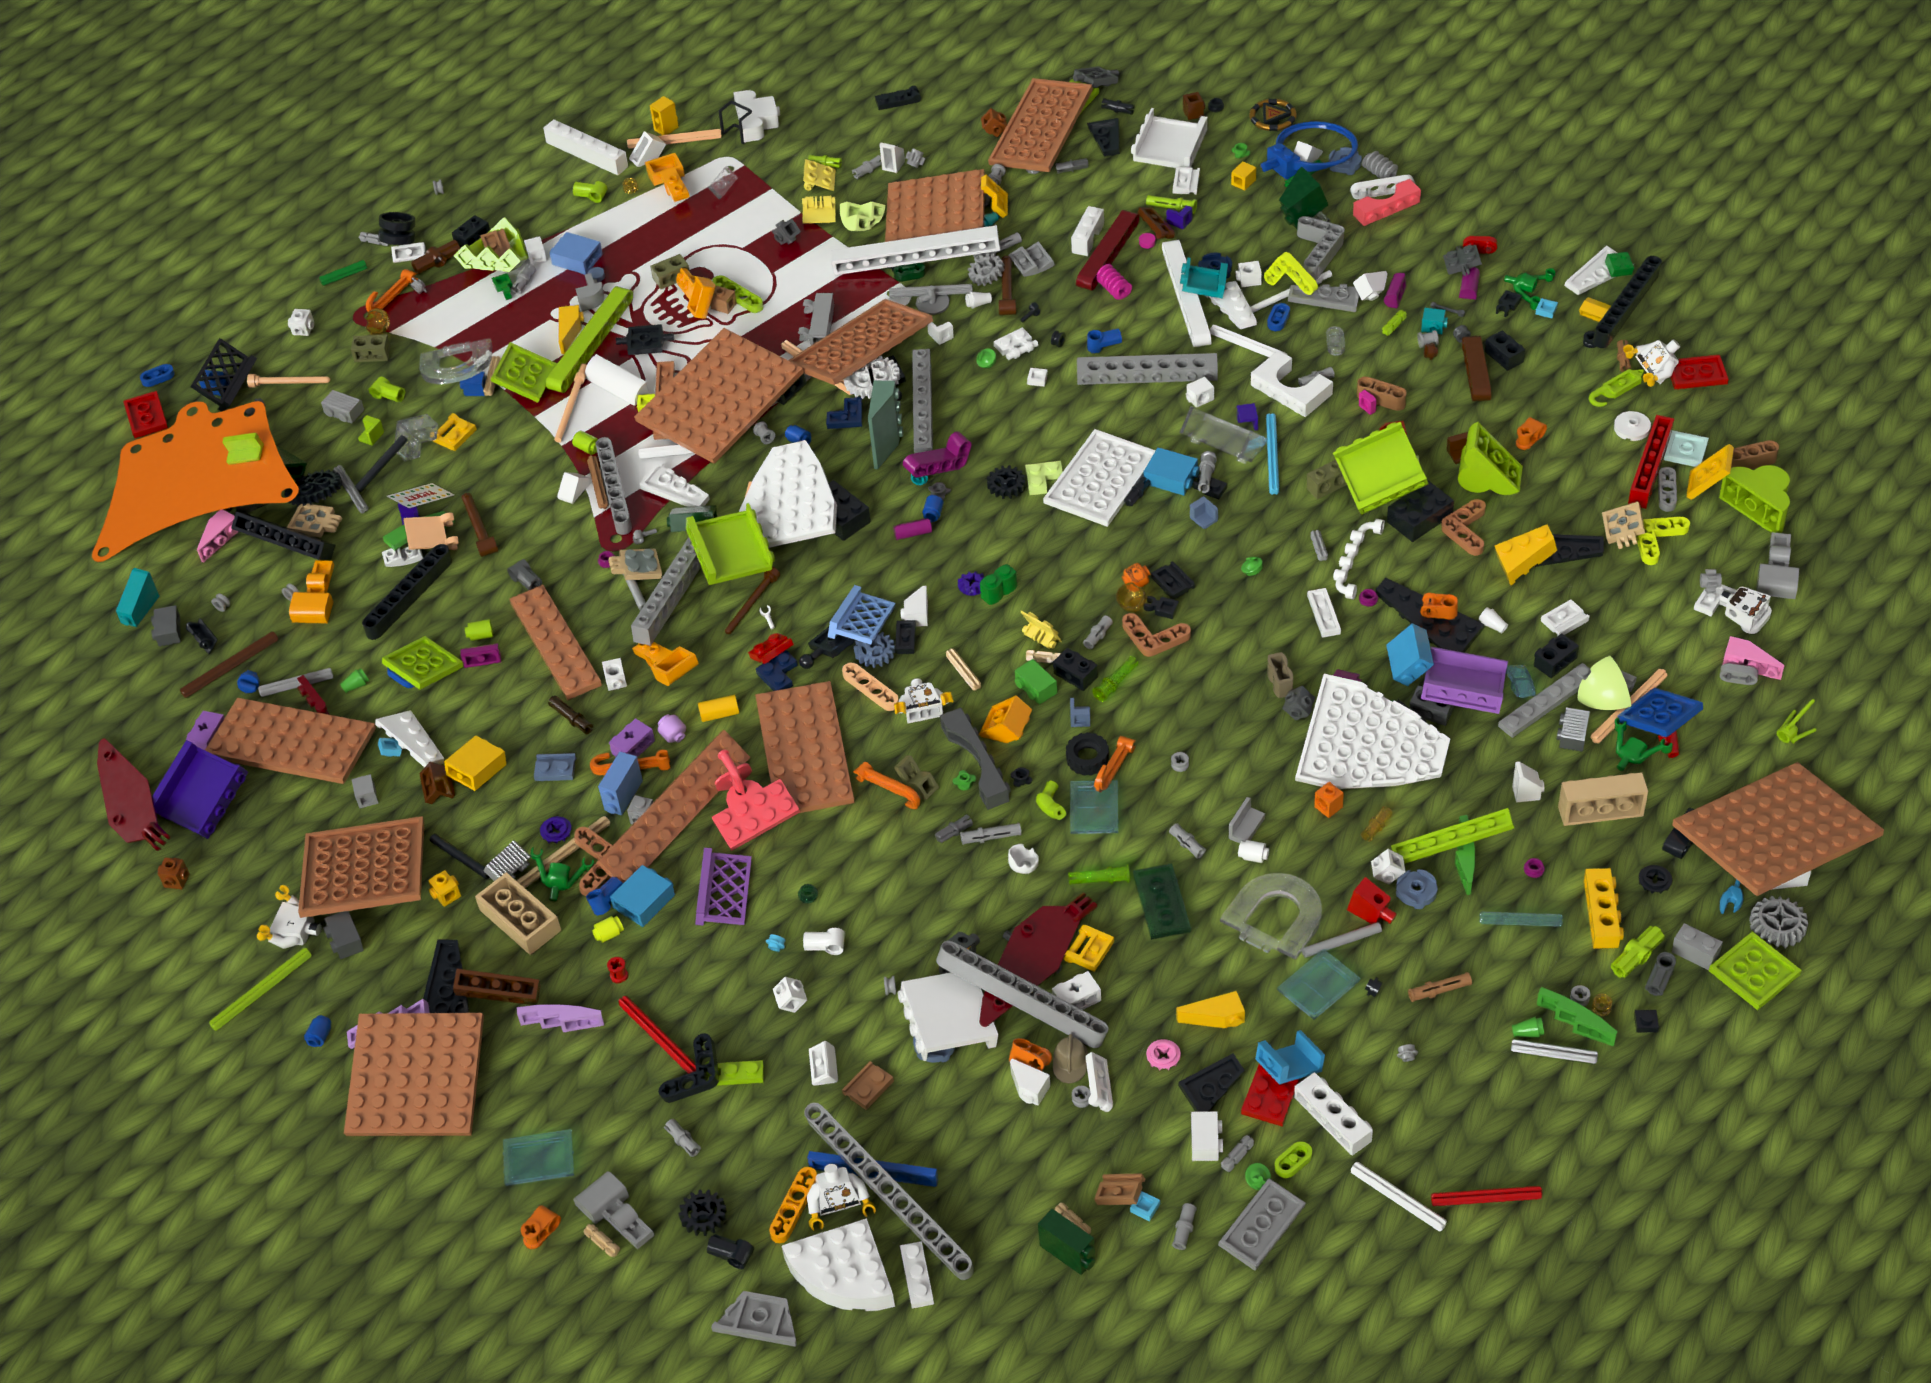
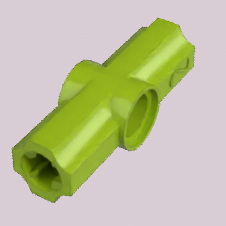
[1611,926,1665,978]

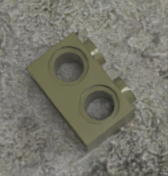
[650,254,690,289]
[351,334,390,362]
[1307,460,1347,499]

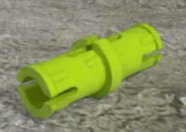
[808,155,842,168]

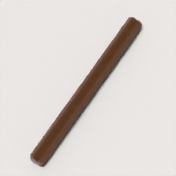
[180,631,278,698]

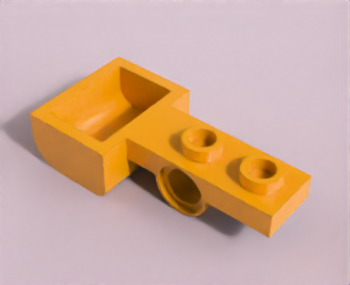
[645,153,689,202]
[676,268,716,319]
[289,560,334,624]
[632,642,699,686]

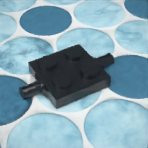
[616,324,674,355]

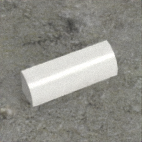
[585,354,649,406]

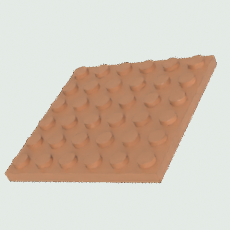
[885,169,985,242]
[298,816,424,918]
[344,1013,484,1136]

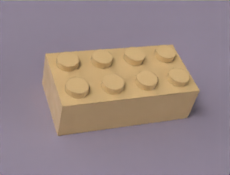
[1558,773,1648,826]
[475,872,561,955]

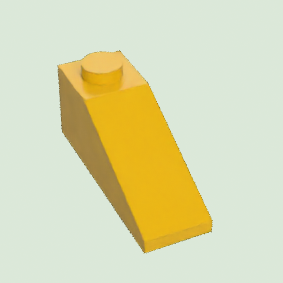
[558,305,584,354]
[1176,991,1245,1028]

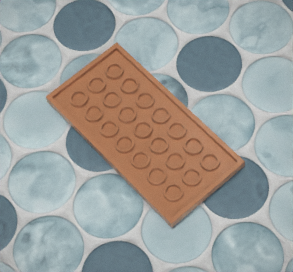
[988,78,1093,172]
[788,299,933,385]
[755,681,854,813]
[205,698,376,784]

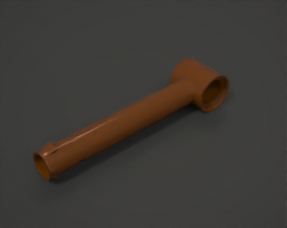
[999,256,1016,315]
[462,493,498,557]

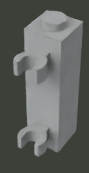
[798,293,834,345]

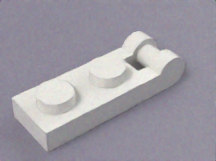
[1086,1052,1113,1112]

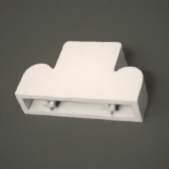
[734,90,780,142]

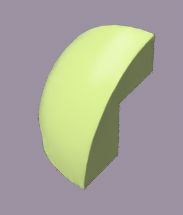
[840,202,885,231]
[1578,656,1631,710]

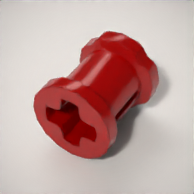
[607,957,628,983]

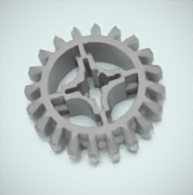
[1749,895,1808,949]

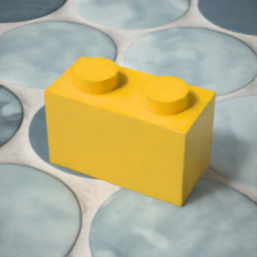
[650,96,679,135]

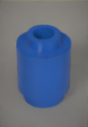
[785,425,811,445]
[923,495,944,522]
[304,1015,331,1047]

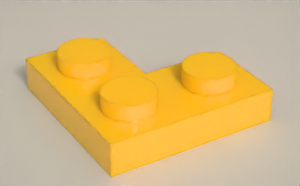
[981,175,1008,218]

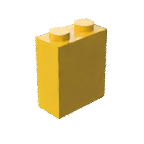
[444,735,506,791]

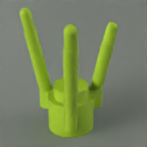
[1777,699,1816,744]

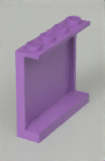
[1421,647,1508,714]

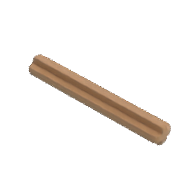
[587,455,609,509]

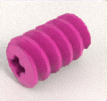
[1097,264,1132,300]

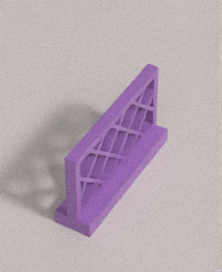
[695,848,752,925]

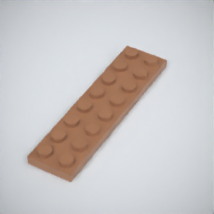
[509,585,602,700]

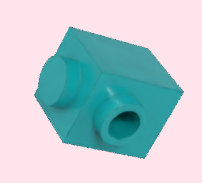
[1421,308,1448,334]

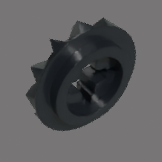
[1638,865,1672,894]

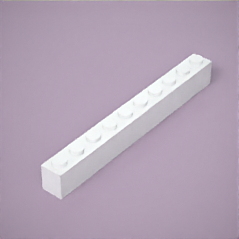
[831,225,1000,275]

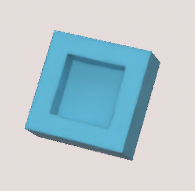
[1535,298,1558,318]
[378,738,402,757]
[1130,1191,1160,1222]

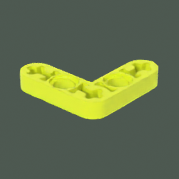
[1264,252,1318,295]
[1636,517,1690,565]

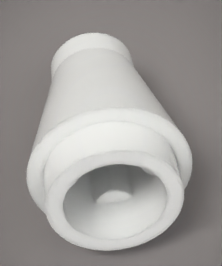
[965,292,992,309]
[1479,607,1508,634]

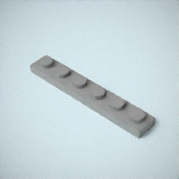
[1498,663,1591,738]

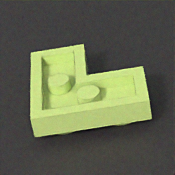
[1025,461,1063,495]

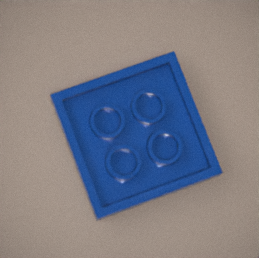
[1618,688,1703,737]

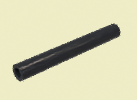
[355,434,408,492]
[430,833,490,880]

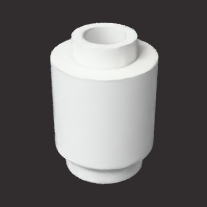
[1238,840,1269,863]

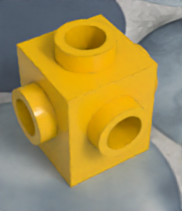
[428,870,461,907]

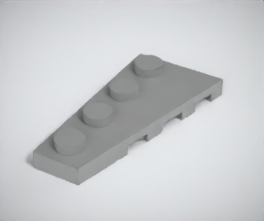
[1288,284,1359,312]

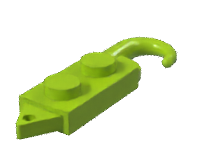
[1589,369,1644,407]

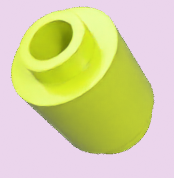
[592,916,624,943]

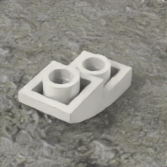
[382,547,424,567]

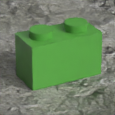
[1015,659,1057,705]

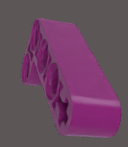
[902,431,972,477]

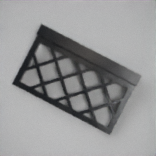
[190,338,257,412]

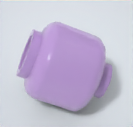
[658,714,686,743]

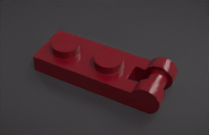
[297,675,330,715]

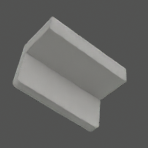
[1229,797,1265,843]

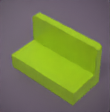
[222,433,264,464]

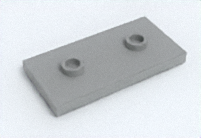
[1218,1178,1306,1271]

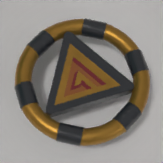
[1249,99,1297,131]

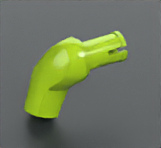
[1036,780,1066,820]

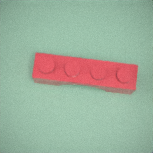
[1353,179,1421,226]

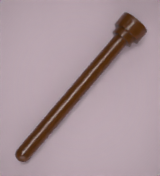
[725,567,780,634]

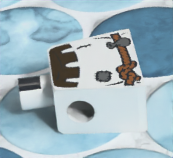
[1719,587,1771,631]

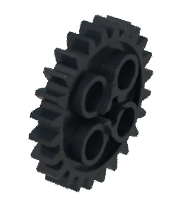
[284,470,342,506]

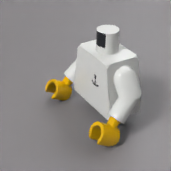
[257,885,321,949]

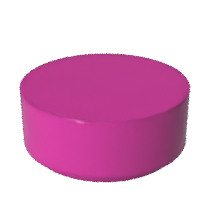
[1139,233,1156,249]

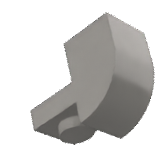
[576,273,604,312]

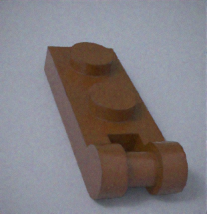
[1137,207,1175,239]

